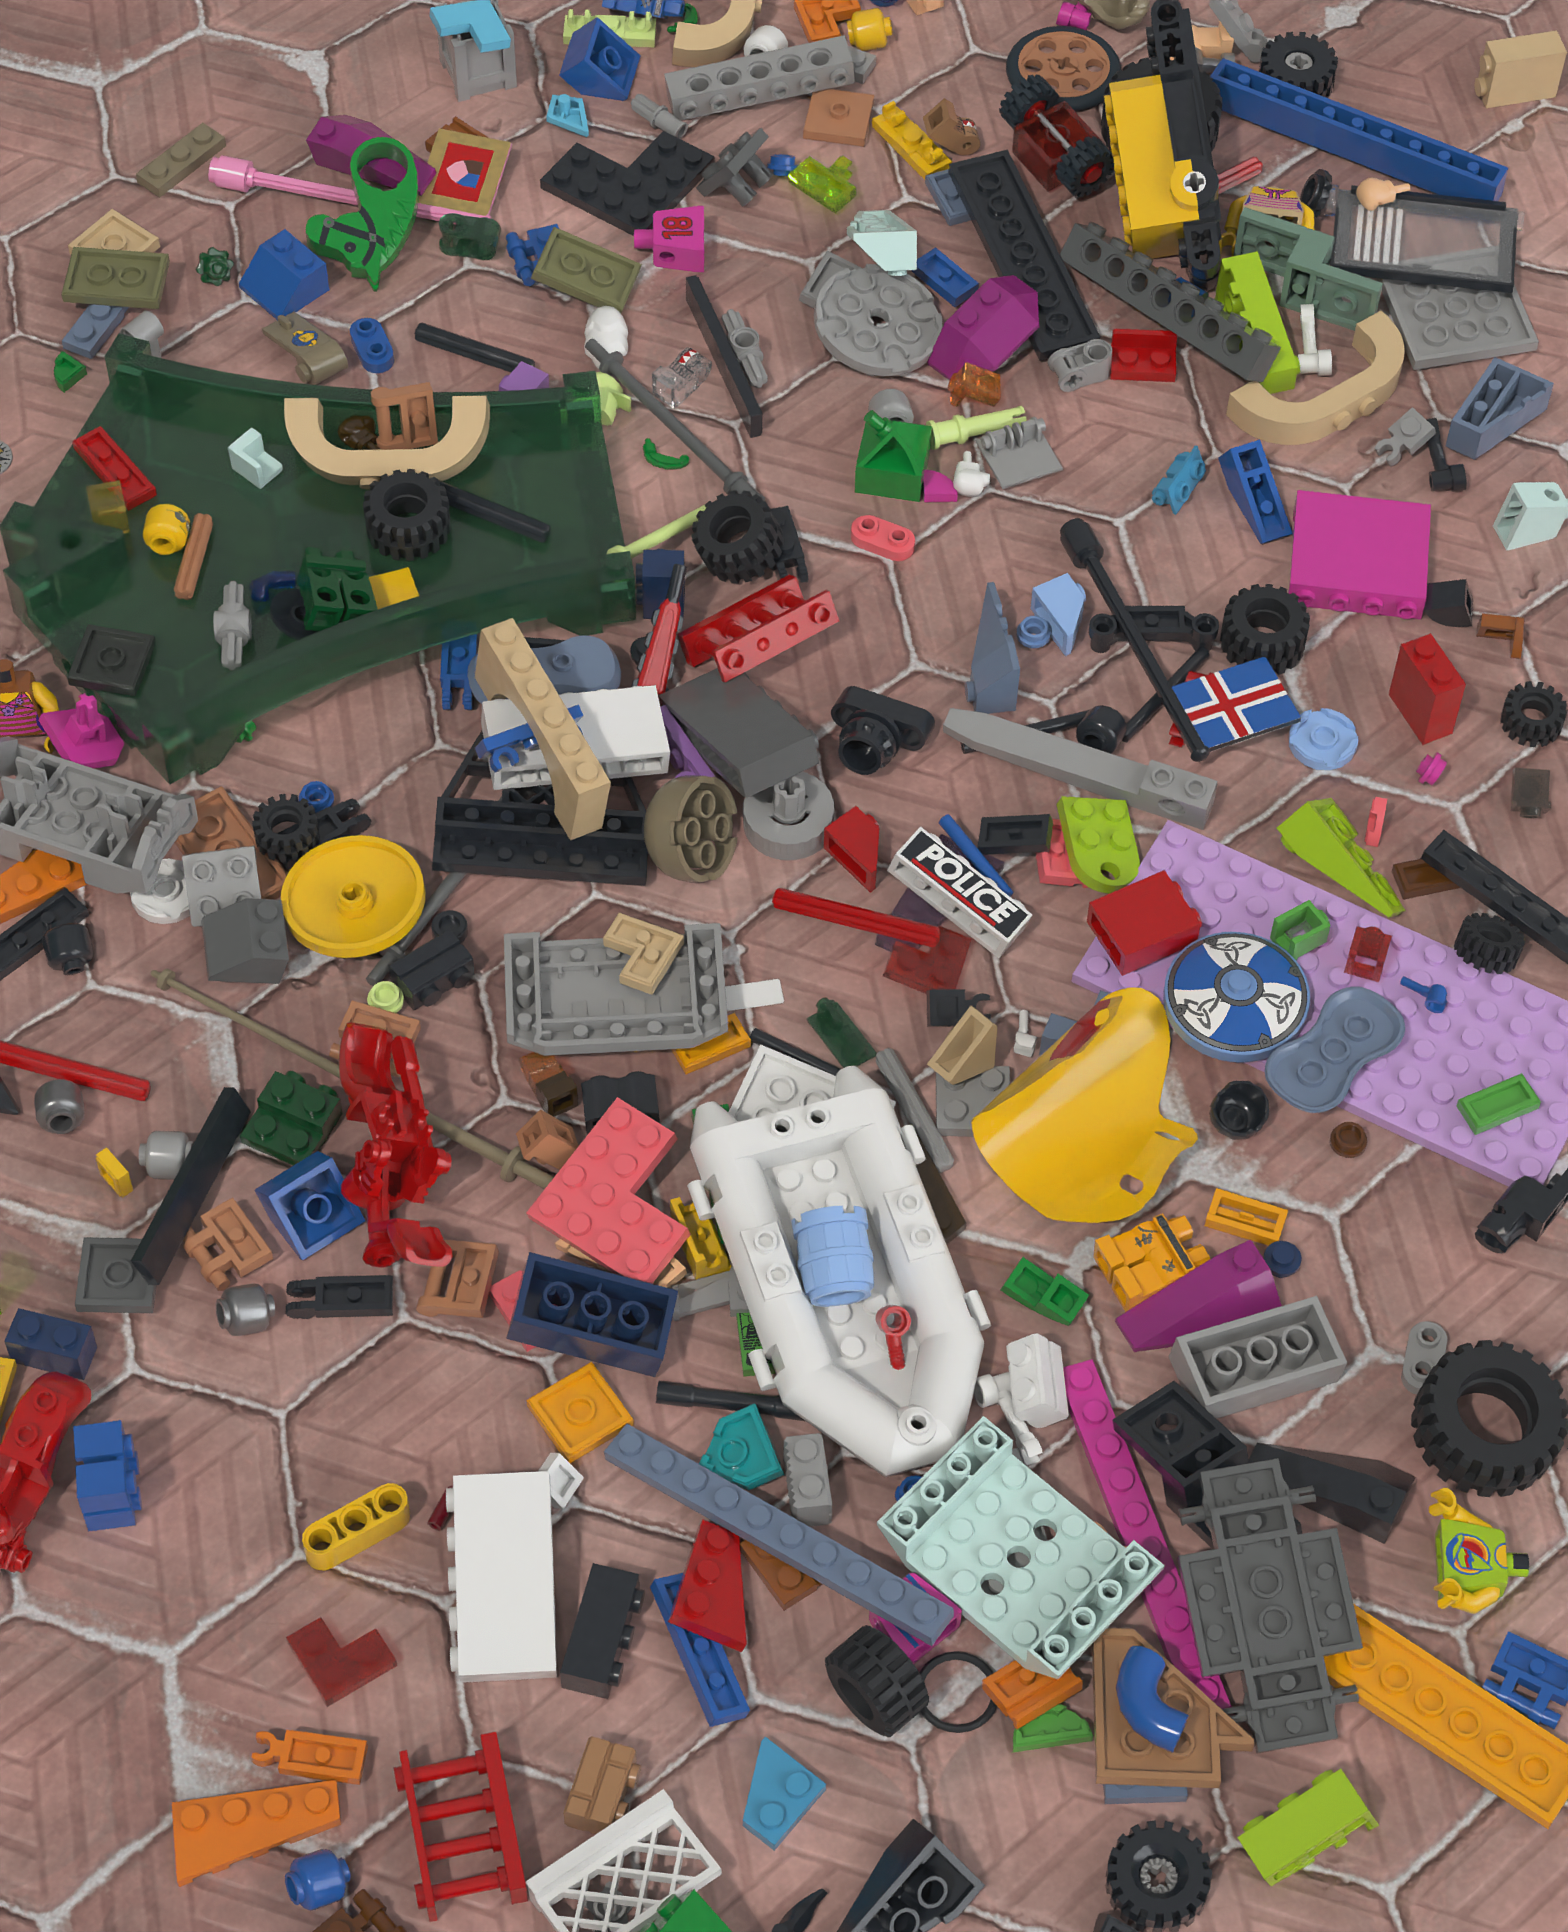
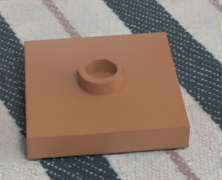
[803,89,874,147]

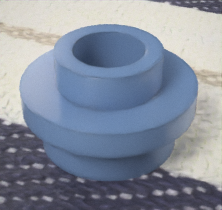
[1016,616,1051,648]

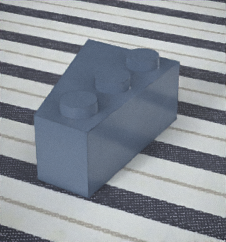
[1445,357,1554,460]

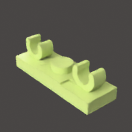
[563,9,656,47]

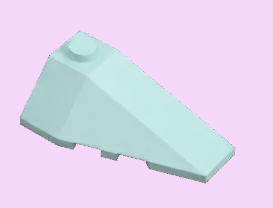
[847,210,917,276]

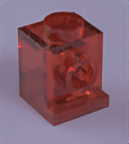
[1344,926,1392,982]

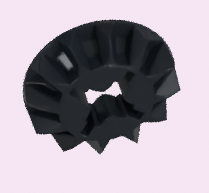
[1300,169,1332,218]

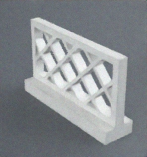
[525,1789,722,1932]

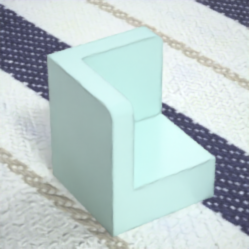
[228,427,283,489]

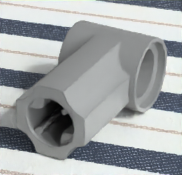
[120,310,164,375]

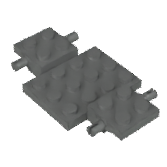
[1177,1458,1363,1754]

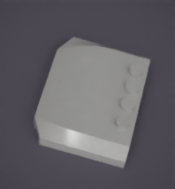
[504,923,728,1056]

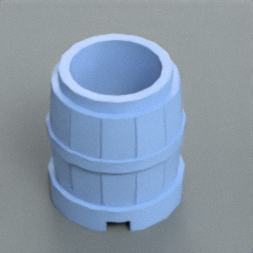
[791,1206,874,1307]

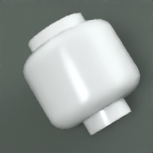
[744,25,788,56]

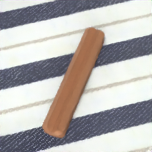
[174,513,213,600]

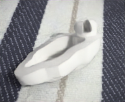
[584,306,628,369]

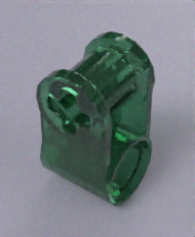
[439,213,501,260]

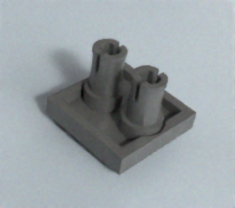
[696,128,774,207]

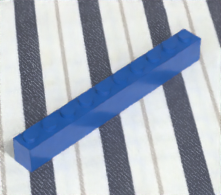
[1210,58,1508,201]

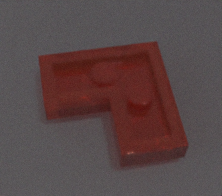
[882,925,972,994]
[286,1617,397,1707]

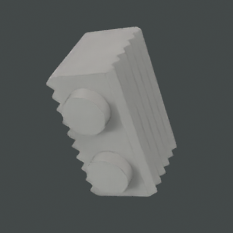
[783,1433,833,1527]

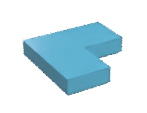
[429,0,511,53]

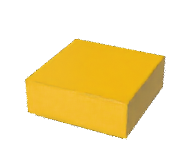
[96,1147,133,1198]

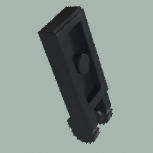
[771,506,809,583]
[277,799,372,870]
[285,1275,394,1319]

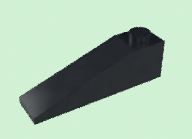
[1249,1443,1416,1544]
[837,1819,985,1932]

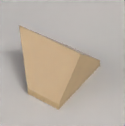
[927,1006,997,1085]

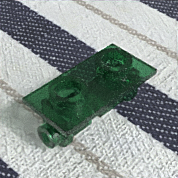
[806,997,877,1068]

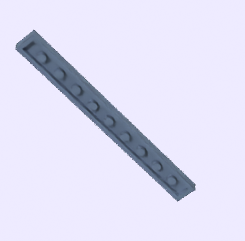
[604,1423,954,1646]

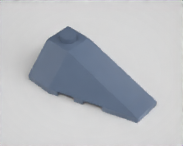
[965,582,1020,714]

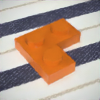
[794,0,861,43]

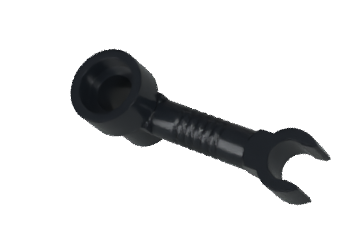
[1426,418,1467,492]

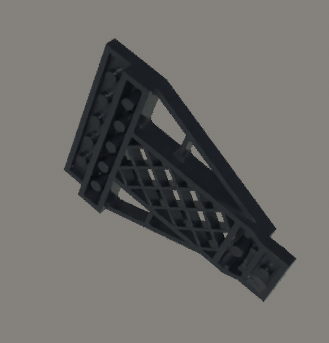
[432,637,648,886]

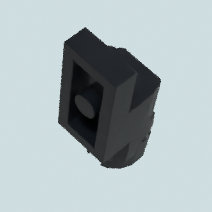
[1475,1168,1568,1254]

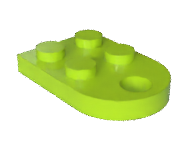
[1056,796,1140,894]

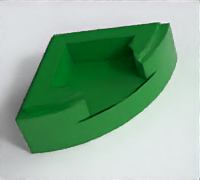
[54,351,87,393]

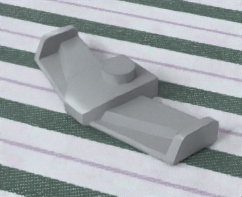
[672,1266,749,1321]

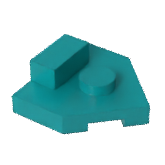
[699,1403,785,1490]

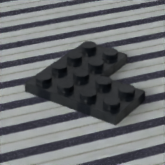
[540,131,715,236]

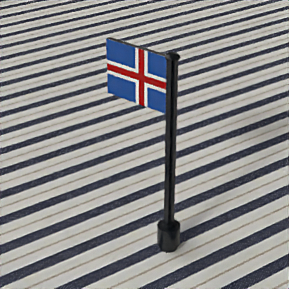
[1060,518,1301,762]

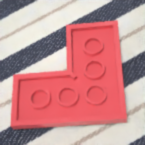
[526,1097,691,1284]

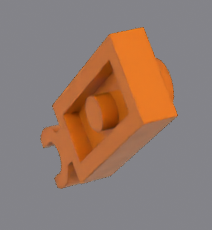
[251,1729,368,1785]

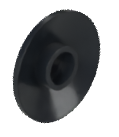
[270,589,335,643]

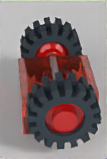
[999,74,1114,197]

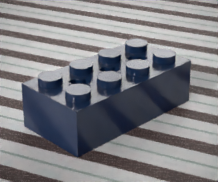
[506,1252,678,1377]

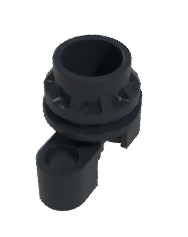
[831,686,935,775]

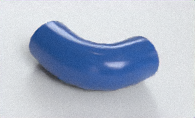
[1116,1646,1189,1753]

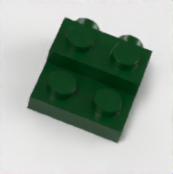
[240,1071,343,1166]

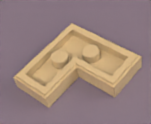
[603,913,684,995]

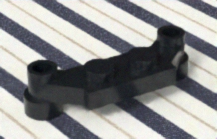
[1088,606,1219,653]

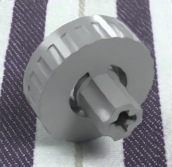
[743,771,835,860]

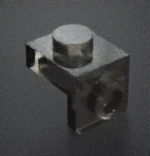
[1510,768,1551,818]

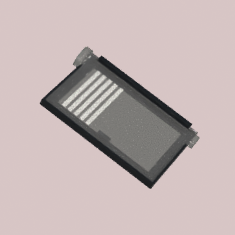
[1325,184,1525,293]

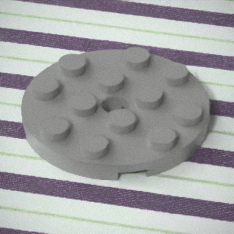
[814,264,943,376]

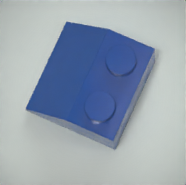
[559,17,641,101]
[239,229,330,320]
[254,1151,366,1260]

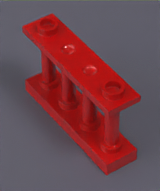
[677,574,839,683]
[393,1732,528,1922]

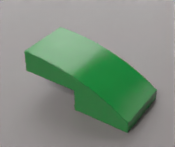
[1000,1257,1089,1326]

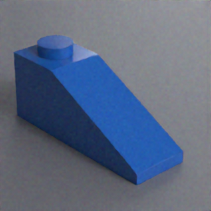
[1218,440,1293,544]

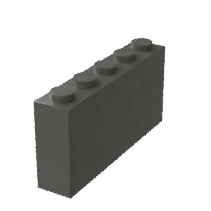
[658,668,819,798]

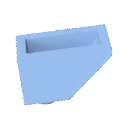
[1030,573,1086,656]

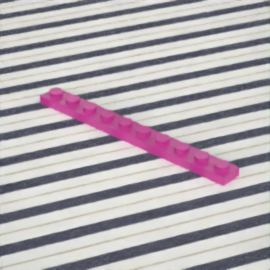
[1063,1359,1231,1709]

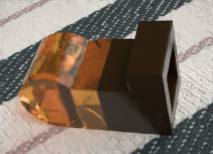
[519,1051,578,1117]

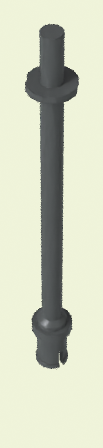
[585,339,765,501]
[366,787,535,986]

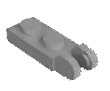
[1209,0,1267,63]

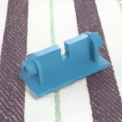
[1152,446,1206,515]

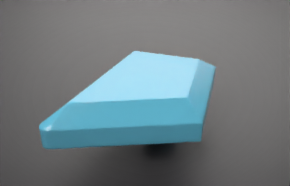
[546,94,589,137]

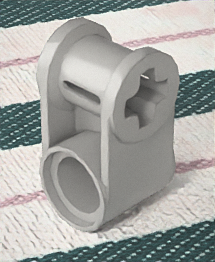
[1047,339,1112,392]

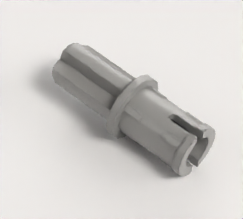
[631,94,688,139]

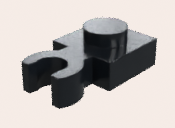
[926,989,991,1027]

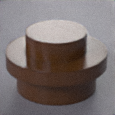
[1330,1122,1367,1158]

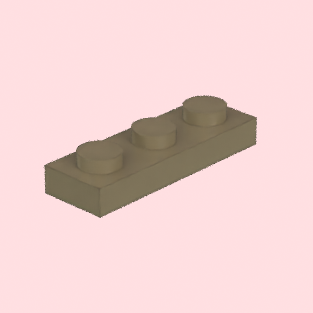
[136,123,226,198]

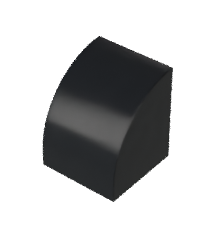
[1424,579,1473,627]

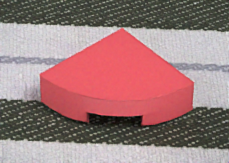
[1364,797,1387,847]

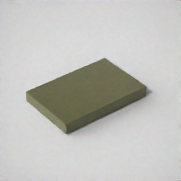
[531,227,642,313]
[61,247,170,309]

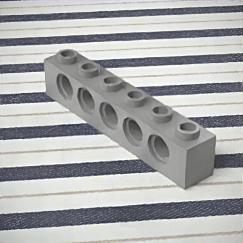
[664,35,855,120]

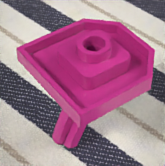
[38,693,125,769]

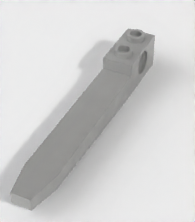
[943,708,1218,830]

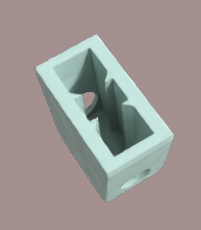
[1493,482,1568,551]

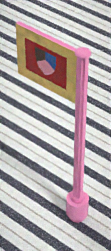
[208,128,512,233]

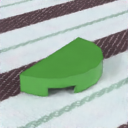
[1012,1704,1093,1753]

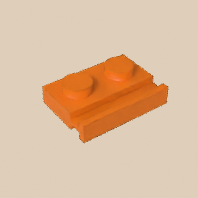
[982,1660,1083,1729]

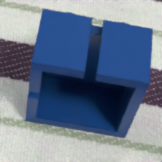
[73,1420,142,1532]

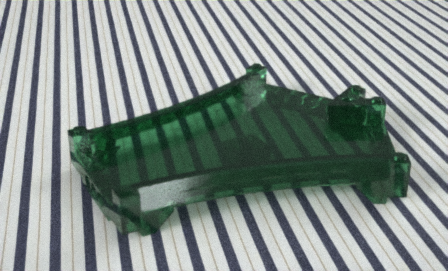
[0,333,636,785]

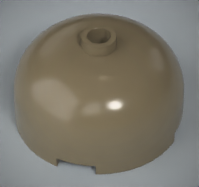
[644,775,738,882]

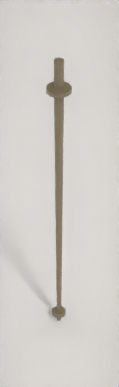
[151,968,554,1189]

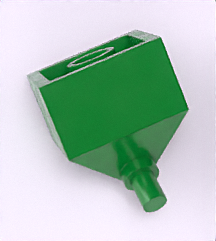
[855,410,932,502]

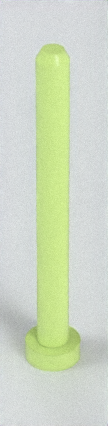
[606,505,706,571]

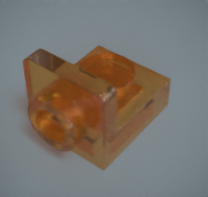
[948,362,1001,407]

